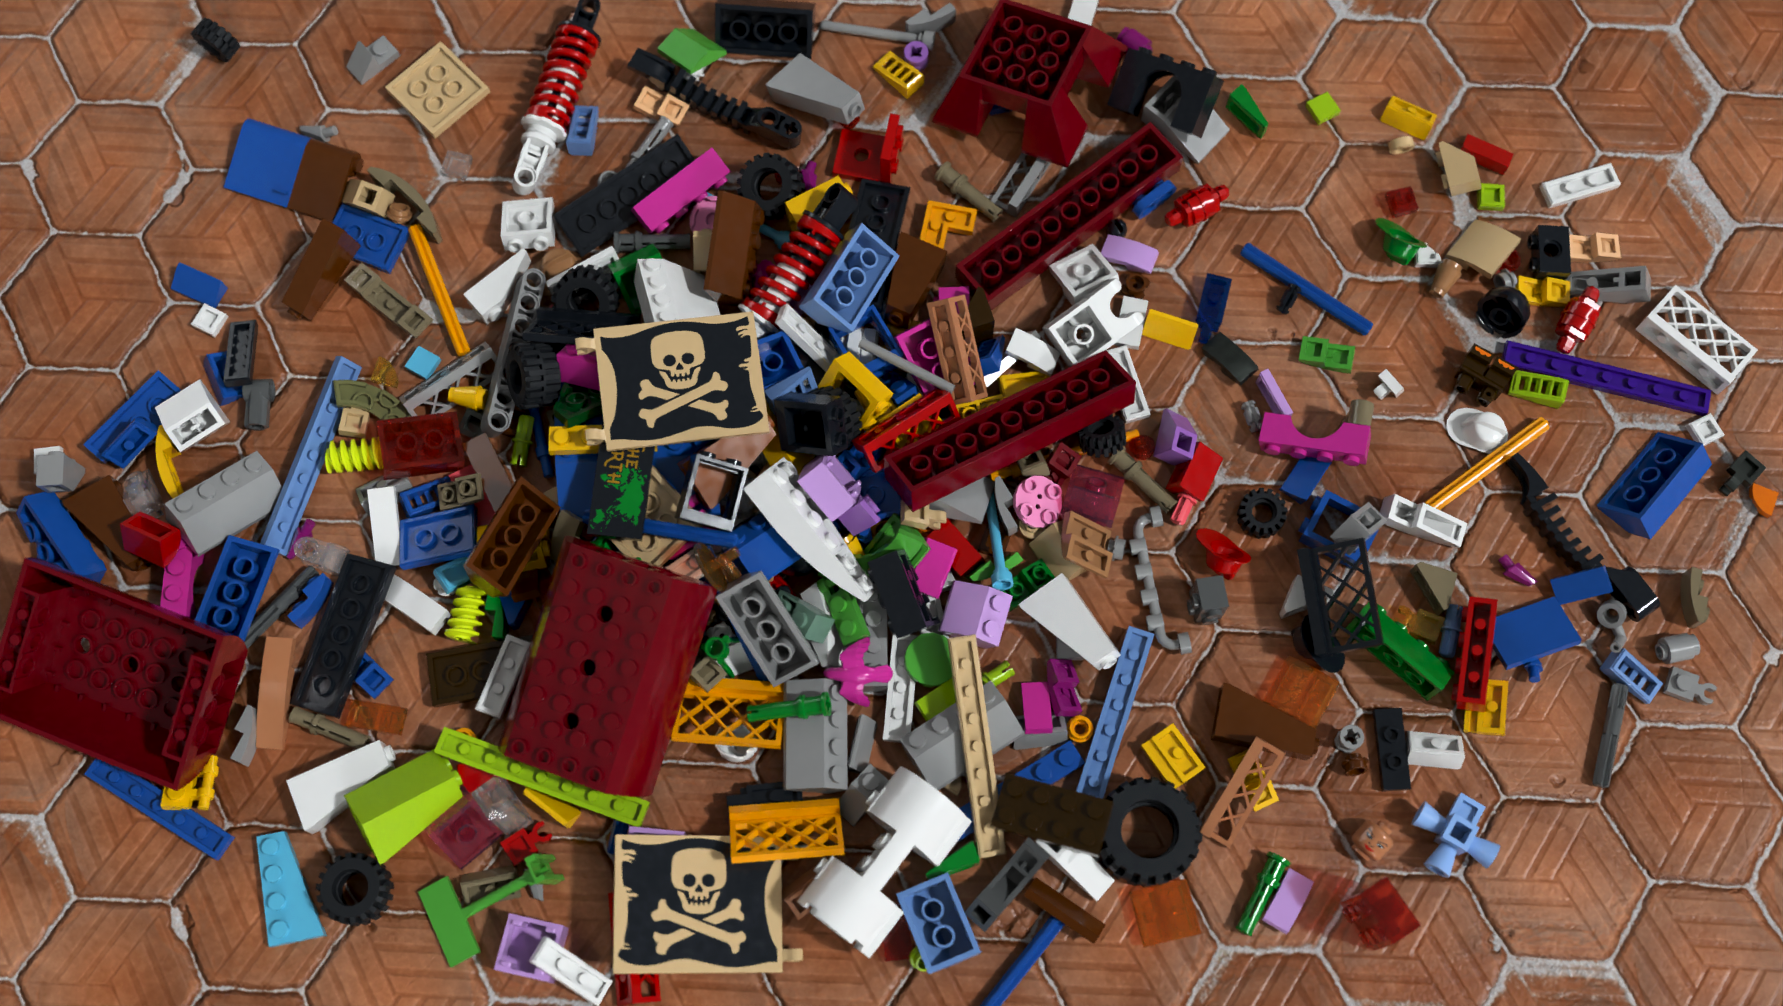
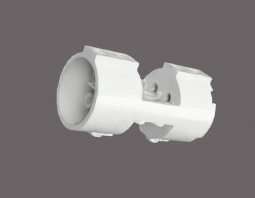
[797,766,972,959]

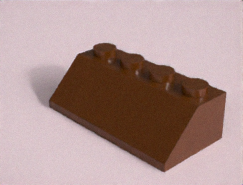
[703,191,764,306]
[463,476,561,597]

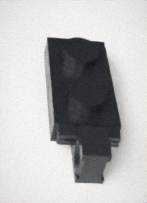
[726,782,803,809]

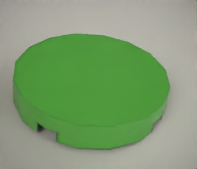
[904,633,952,687]

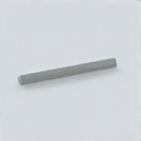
[858,338,956,394]

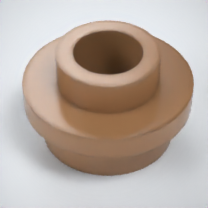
[386,203,412,224]

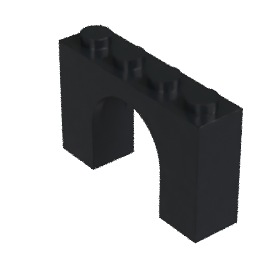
[1107,46,1224,138]

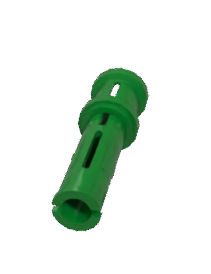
[747,692,832,723]
[1235,851,1291,936]

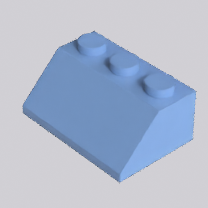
[896,872,981,975]

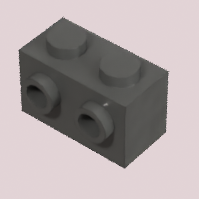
[1187,575,1229,625]

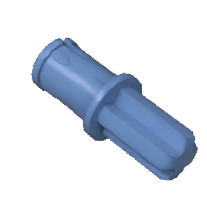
[1439,604,1463,658]

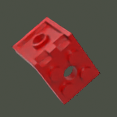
[832,113,904,184]

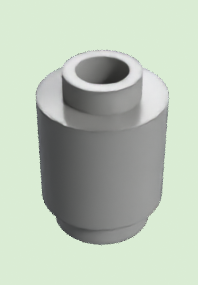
[1655,633,1700,664]

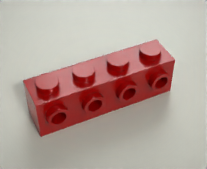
[1452,596,1498,712]

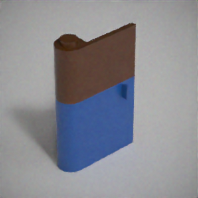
[224,118,364,222]

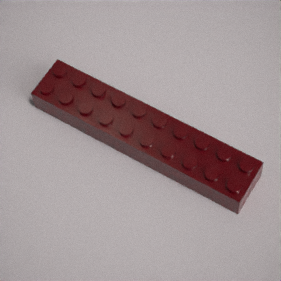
[955,122,1183,311]
[884,350,1136,512]

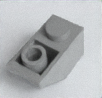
[36,451,86,493]

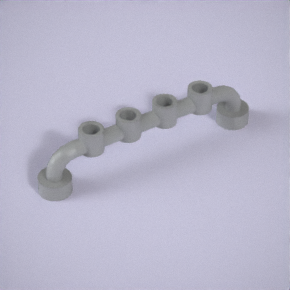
[1129,506,1192,655]

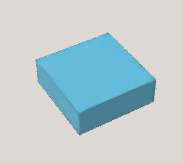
[404,346,442,380]

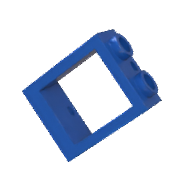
[828,304,904,378]
[1298,490,1379,568]

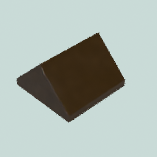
[962,286,995,345]

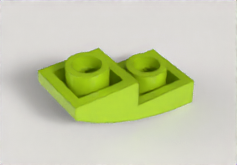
[914,678,956,722]

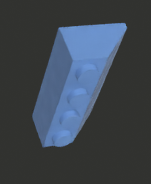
[799,223,900,333]

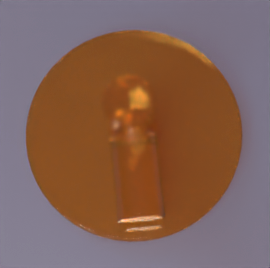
[693,542,741,592]

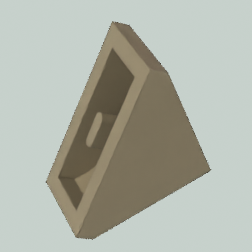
[1410,562,1458,616]

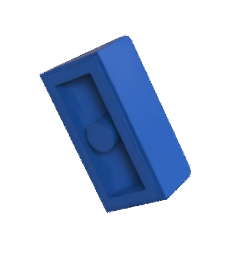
[171,262,228,309]
[203,351,243,406]
[101,418,157,469]
[1279,457,1333,505]

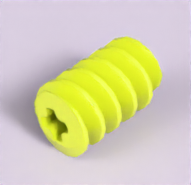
[325,437,384,474]
[444,585,487,644]

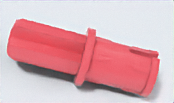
[1170,492,1197,526]

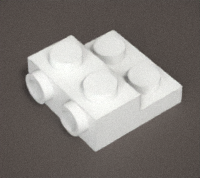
[501,197,555,253]
[1049,244,1119,306]

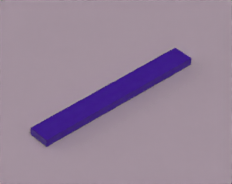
[1502,340,1712,416]

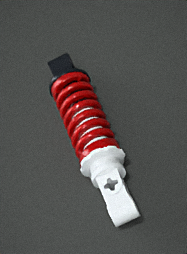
[512,0,601,195]
[738,183,858,340]

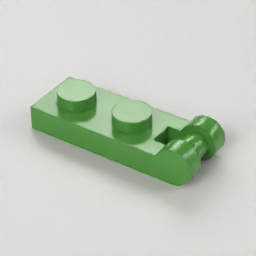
[817,577,870,647]

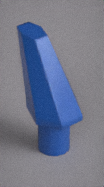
[856,528,873,548]
[1523,659,1543,683]

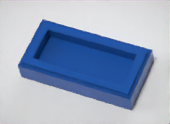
[1550,565,1613,605]

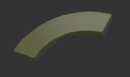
[333,380,423,450]

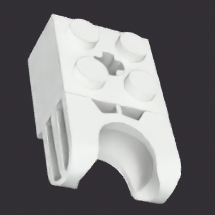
[1042,278,1144,367]

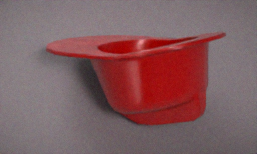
[1196,528,1251,580]

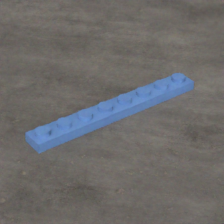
[260,356,362,556]
[1076,626,1154,799]

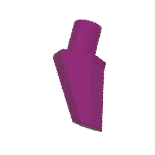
[800,160,817,192]
[287,519,316,559]
[1498,554,1538,586]

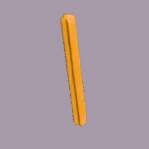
[408,224,471,357]
[1424,417,1549,510]

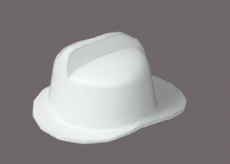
[1446,408,1508,454]

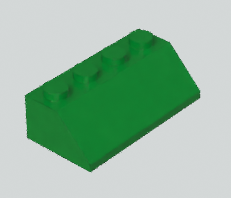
[1346,602,1455,701]

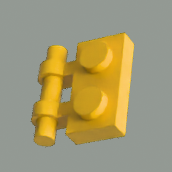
[160,755,219,810]

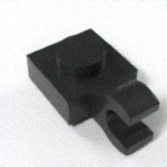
[1718,450,1766,497]

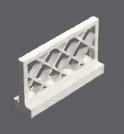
[1636,285,1758,395]

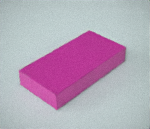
[1021,682,1053,734]

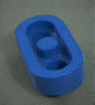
[1132,180,1177,219]

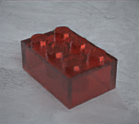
[376,411,465,480]
[1340,876,1421,951]

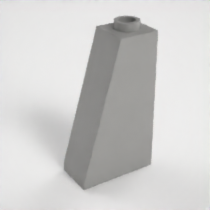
[765,53,865,125]

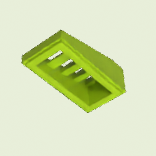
[1507,370,1569,409]

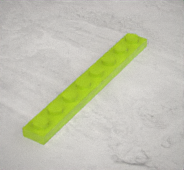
[434,727,651,827]

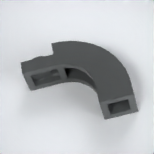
[965,837,1050,932]

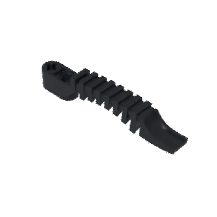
[627,48,802,149]
[1506,453,1660,622]

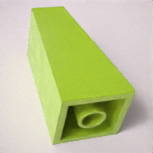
[344,749,463,865]

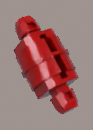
[1164,184,1229,227]
[1555,286,1601,354]

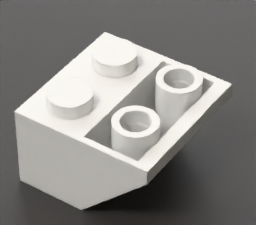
[155,379,230,452]

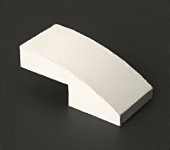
[1005,328,1061,377]

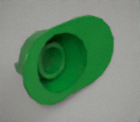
[1375,218,1427,265]

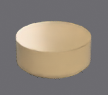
[1388,136,1415,155]

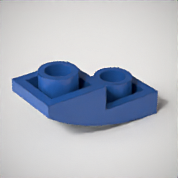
[287,573,334,629]

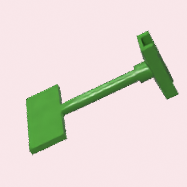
[418,854,565,968]

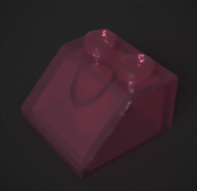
[1061,464,1125,528]
[425,785,505,870]

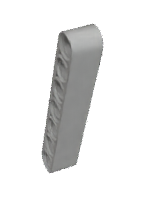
[480,268,546,438]

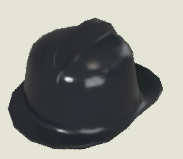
[1291,615,1345,673]

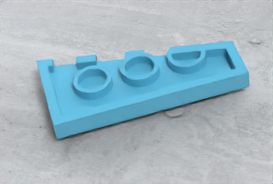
[256,831,327,947]

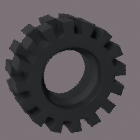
[191,17,241,63]
[1078,414,1126,458]
[1237,488,1288,539]

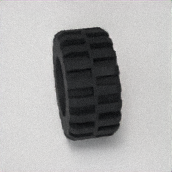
[1100,777,1202,887]

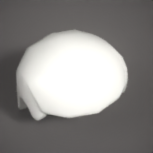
[715,721,758,763]

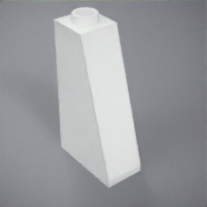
[1019,573,1121,671]
[286,740,396,834]

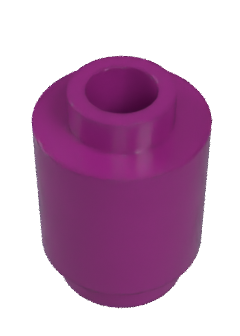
[1116,27,1153,53]

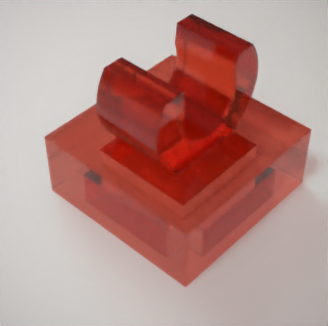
[1385,186,1419,218]

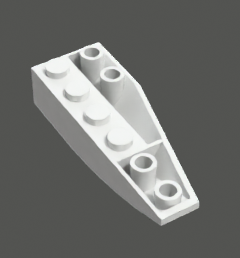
[743,457,876,602]

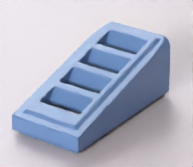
[566,105,599,156]
[764,366,818,416]
[1600,648,1663,704]

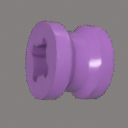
[904,41,928,72]

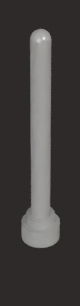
[819,20,935,51]

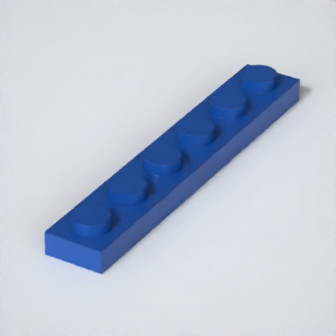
[956,740,1085,844]
[84,758,235,861]

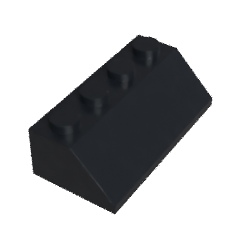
[715,0,816,59]

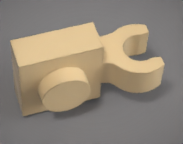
[900,500,946,530]

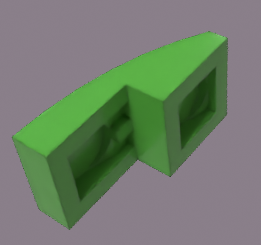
[1299,336,1355,374]
[965,551,1024,581]

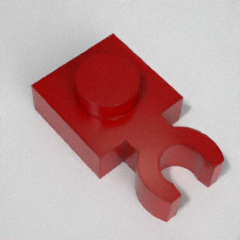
[500,821,552,868]

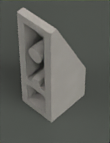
[1566,266,1651,304]

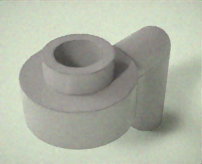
[1597,600,1627,653]

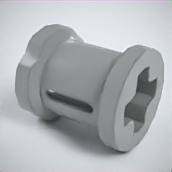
[1334,725,1364,753]

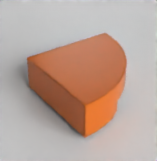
[1749,483,1779,518]

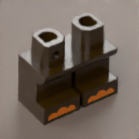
[1453,343,1518,407]

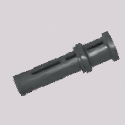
[614,231,691,254]

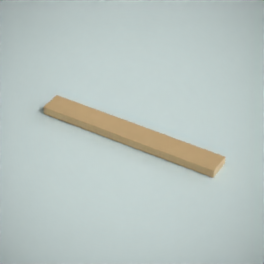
[947,634,1006,858]

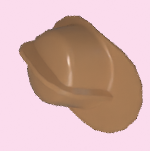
[527,248,582,297]

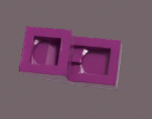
[1047,659,1083,717]

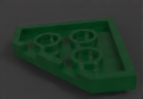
[553,382,603,428]

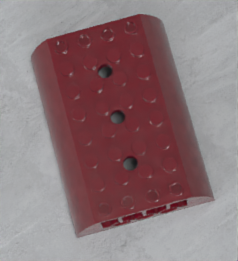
[498,536,719,797]
[0,557,248,791]

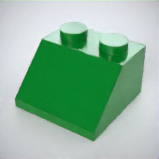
[608,244,662,314]

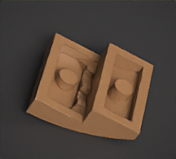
[1061,511,1113,578]

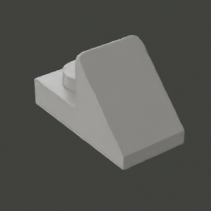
[346,35,400,85]

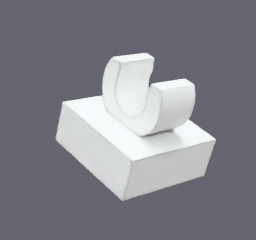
[1373,369,1404,400]

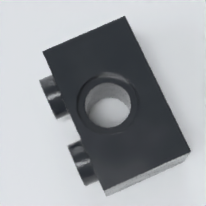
[1527,225,1571,280]

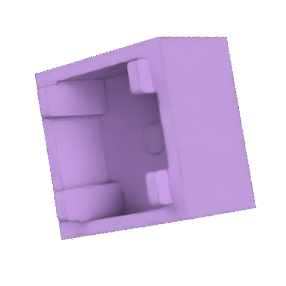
[797,455,862,522]
[494,913,569,984]

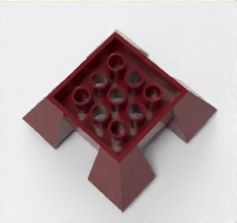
[932,0,1128,168]

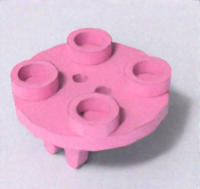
[1013,476,1062,528]

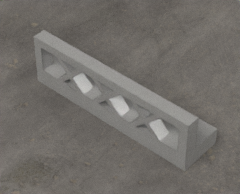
[991,153,1051,218]
[399,342,506,428]

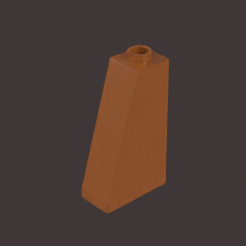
[677,414,776,510]

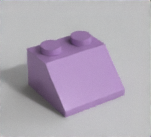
[938,580,1013,649]

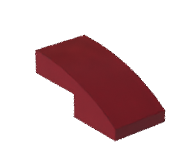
[1044,442,1082,487]

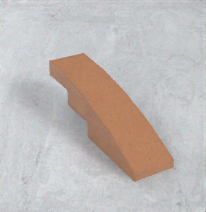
[256,636,296,751]

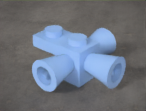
[1411,793,1500,878]

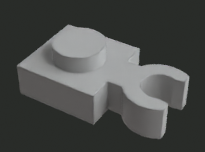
[1662,666,1717,705]

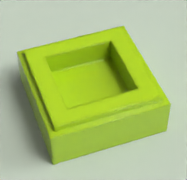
[1305,91,1341,125]
[1477,183,1505,211]

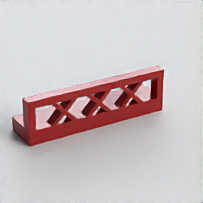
[852,388,961,473]
[608,892,661,1006]

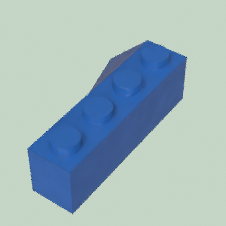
[16,492,107,582]

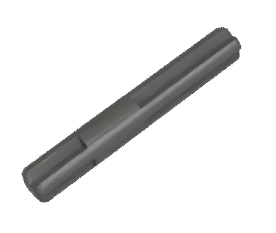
[244,566,320,649]
[1592,683,1629,788]

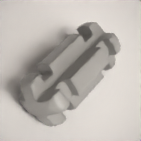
[1241,400,1262,433]

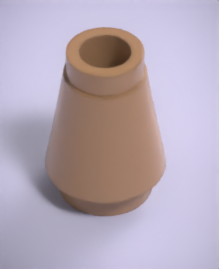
[1429,259,1462,299]

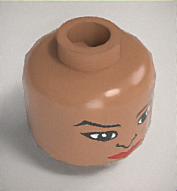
[1351,820,1393,862]

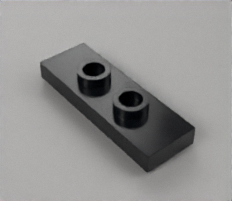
[223,320,258,387]
[1372,708,1411,792]

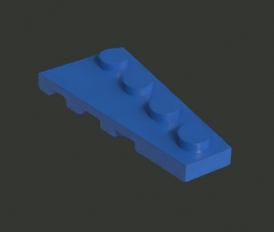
[83,370,182,464]

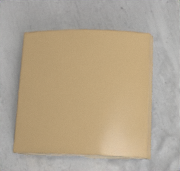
[1446,219,1521,279]

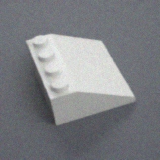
[634,258,720,323]

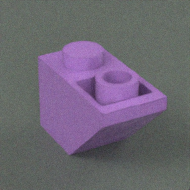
[1153,408,1198,466]
[838,494,881,536]

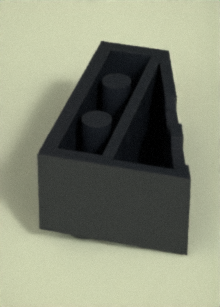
[868,549,941,639]

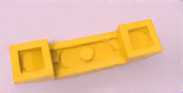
[155,425,184,499]

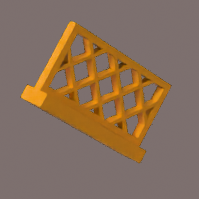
[671,678,784,749]
[729,798,844,863]

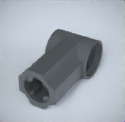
[242,379,275,431]

